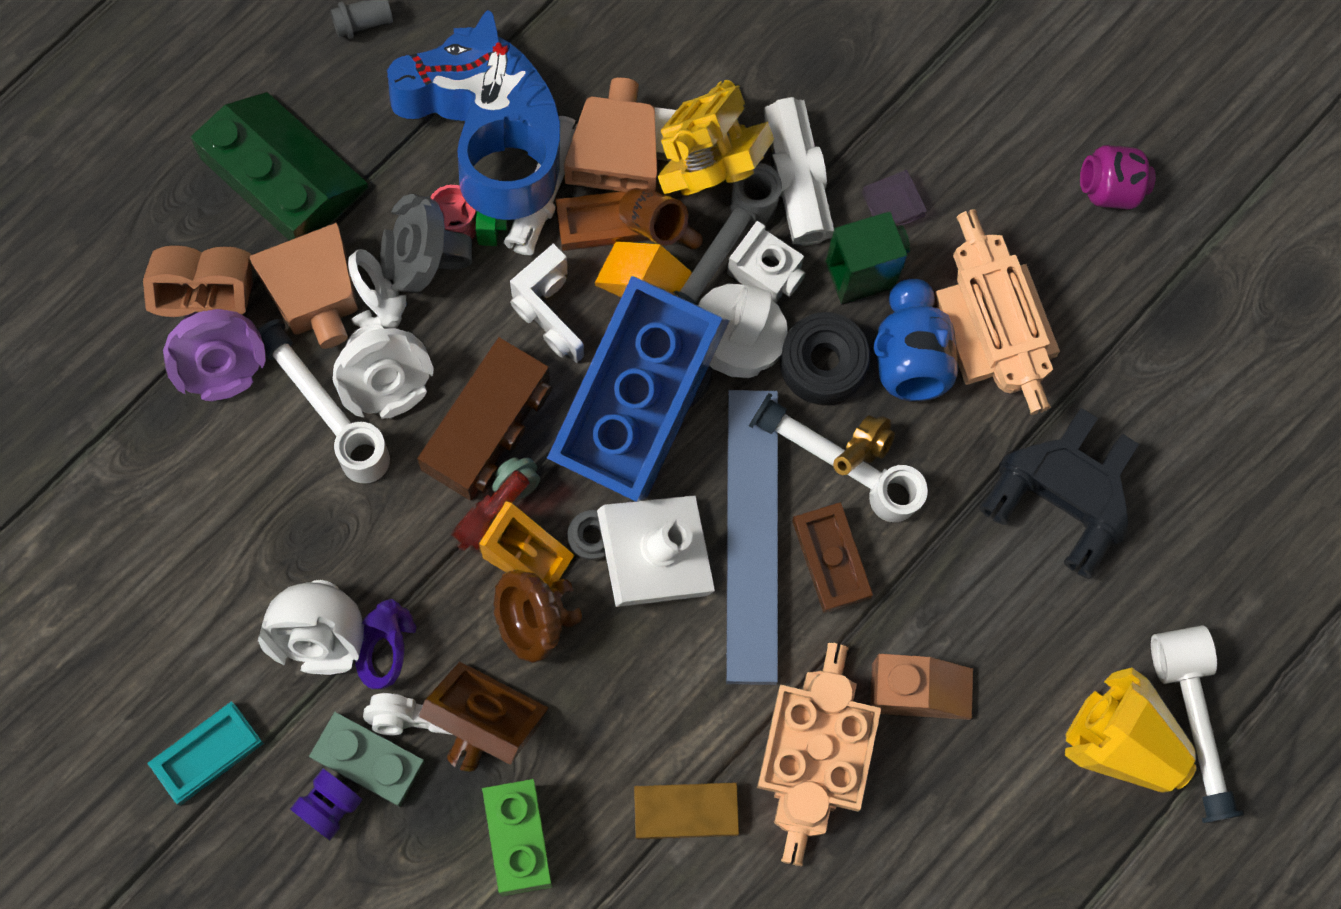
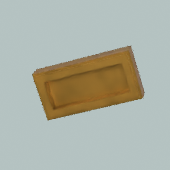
[634,783,739,839]

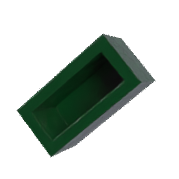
[825,211,910,305]

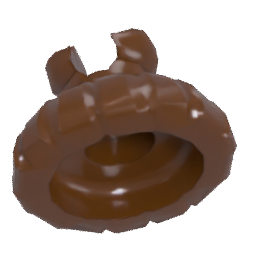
[493,570,582,663]

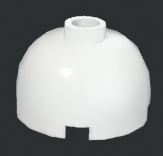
[258,580,364,675]

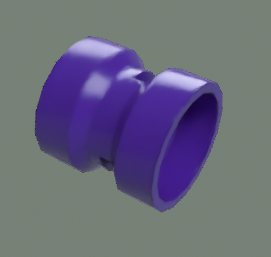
[290,768,363,841]

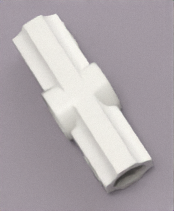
[764,97,834,246]

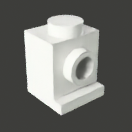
[727,221,806,303]

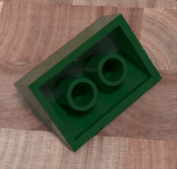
[190,92,369,241]

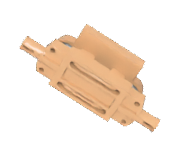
[935,209,1060,415]
[757,643,881,866]

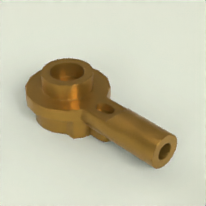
[833,415,895,475]

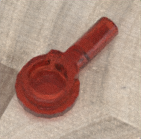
[451,470,530,552]

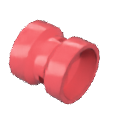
[430,185,477,239]

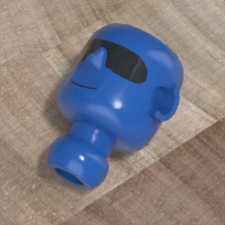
[874,279,958,401]

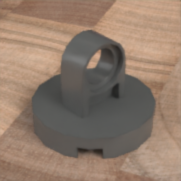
[380,194,472,293]

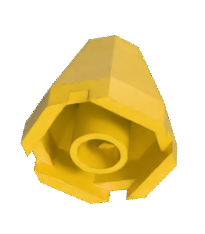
[1065,668,1196,792]

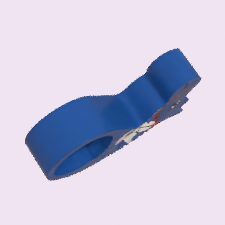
[387,11,560,220]

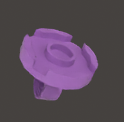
[163,309,266,401]

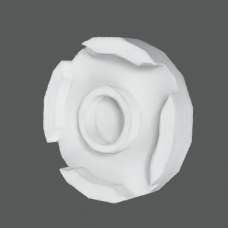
[698,284,788,378]
[332,324,434,419]

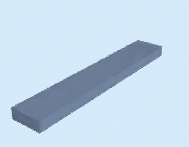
[726,390,778,685]

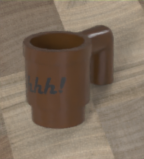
[619,188,703,249]

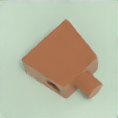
[564,78,657,192]
[249,223,358,349]

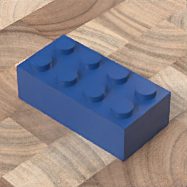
[547,276,730,502]

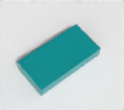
[147,701,264,806]

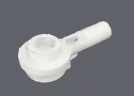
[363,693,452,735]

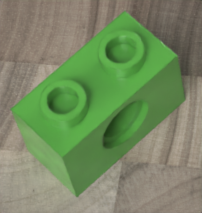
[482,779,552,897]

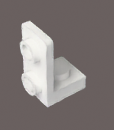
[510,243,584,363]

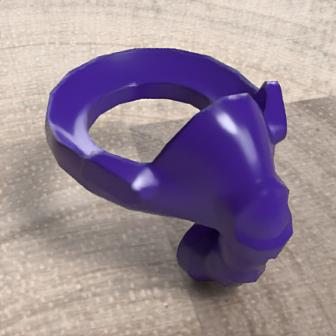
[355,599,417,689]

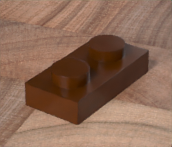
[792,502,873,614]

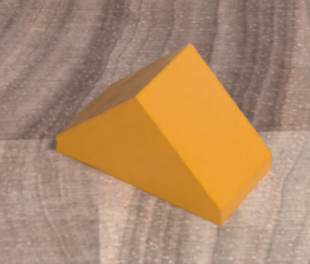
[595,242,692,297]
[479,501,574,586]

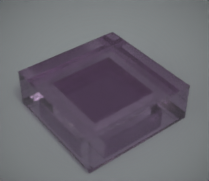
[862,170,927,226]

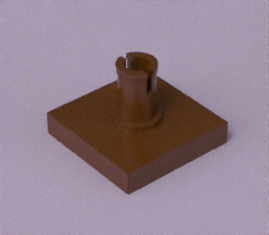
[418,661,549,772]

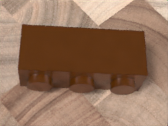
[417,337,552,501]

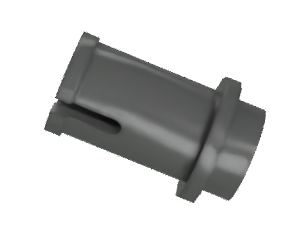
[330,0,393,39]

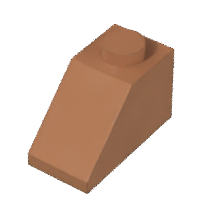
[870,654,973,720]

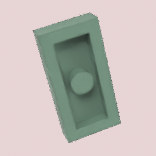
[309,712,425,807]

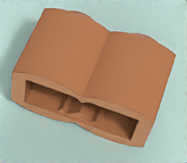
[143,246,253,317]

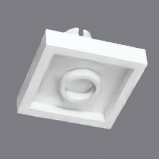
[597,496,715,607]

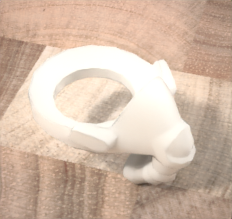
[348,249,406,329]

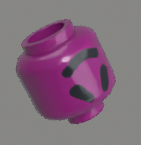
[1080,145,1156,210]

